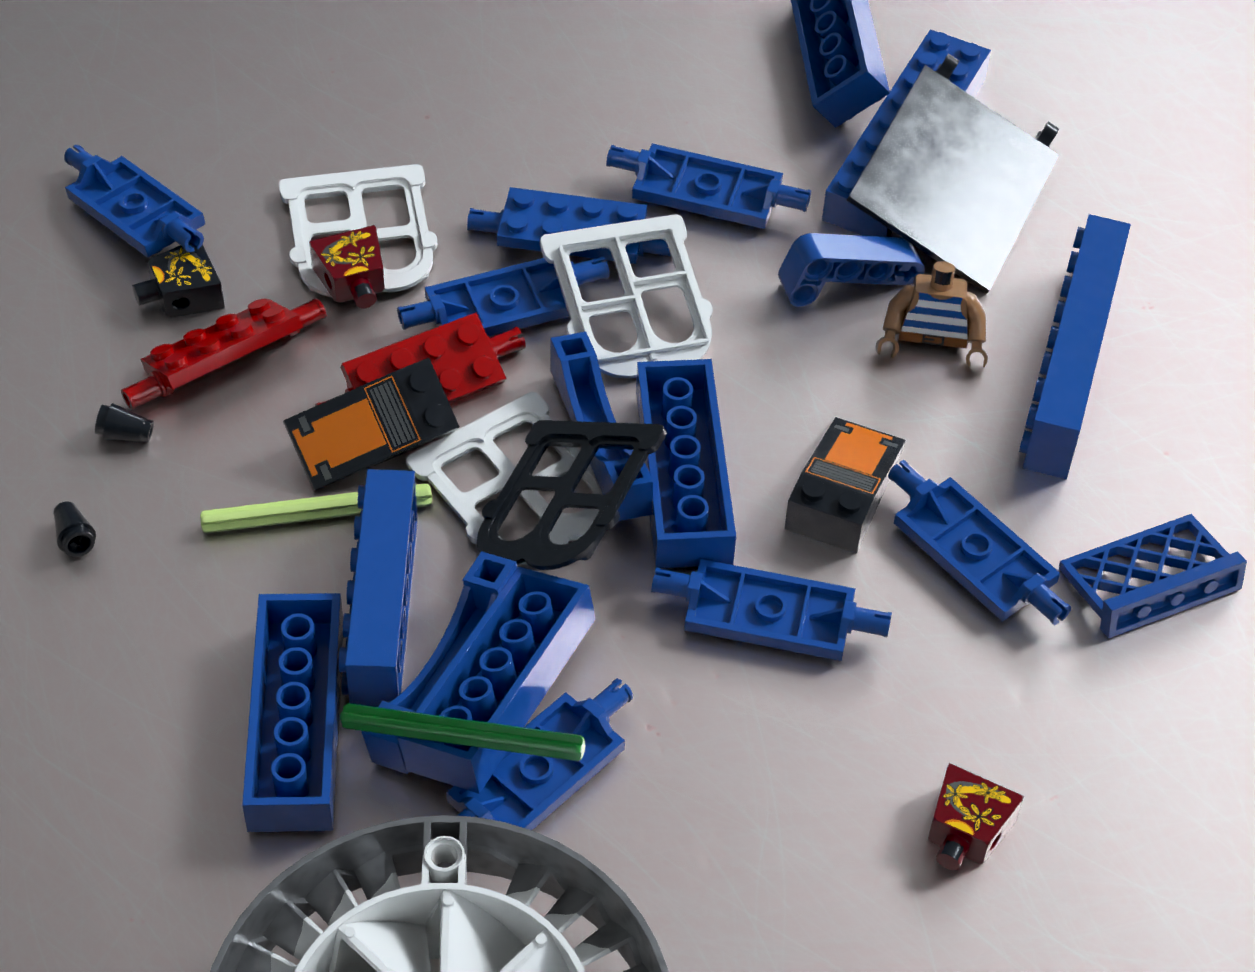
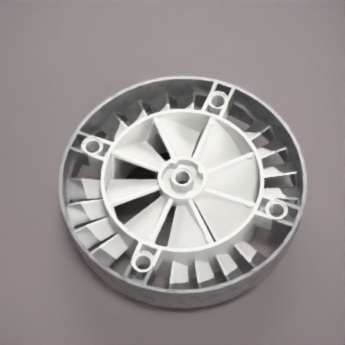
[210,815,668,972]

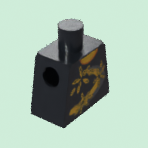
[132,244,225,318]

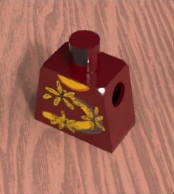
[309,225,385,309]
[928,763,1024,871]

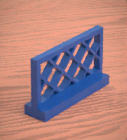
[1059,514,1247,639]

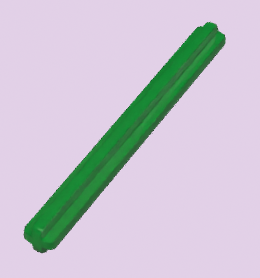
[340,703,586,761]

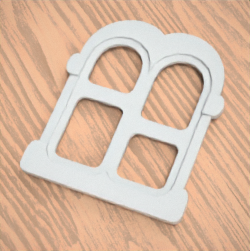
[279,164,438,297]
[540,214,713,378]
[406,392,602,564]

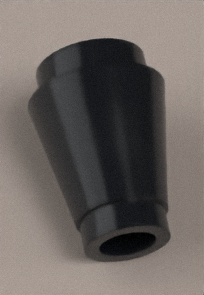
[95,403,154,443]
[53,501,96,557]

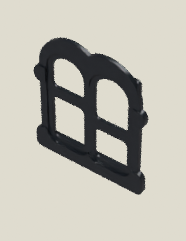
[477,420,667,570]

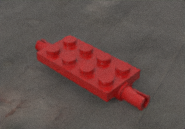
[121,298,327,410]
[315,312,526,406]

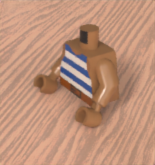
[875,261,988,368]

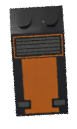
[283,358,460,491]
[784,417,906,553]

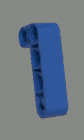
[778,233,925,307]

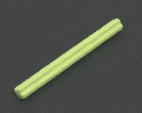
[200,483,432,533]

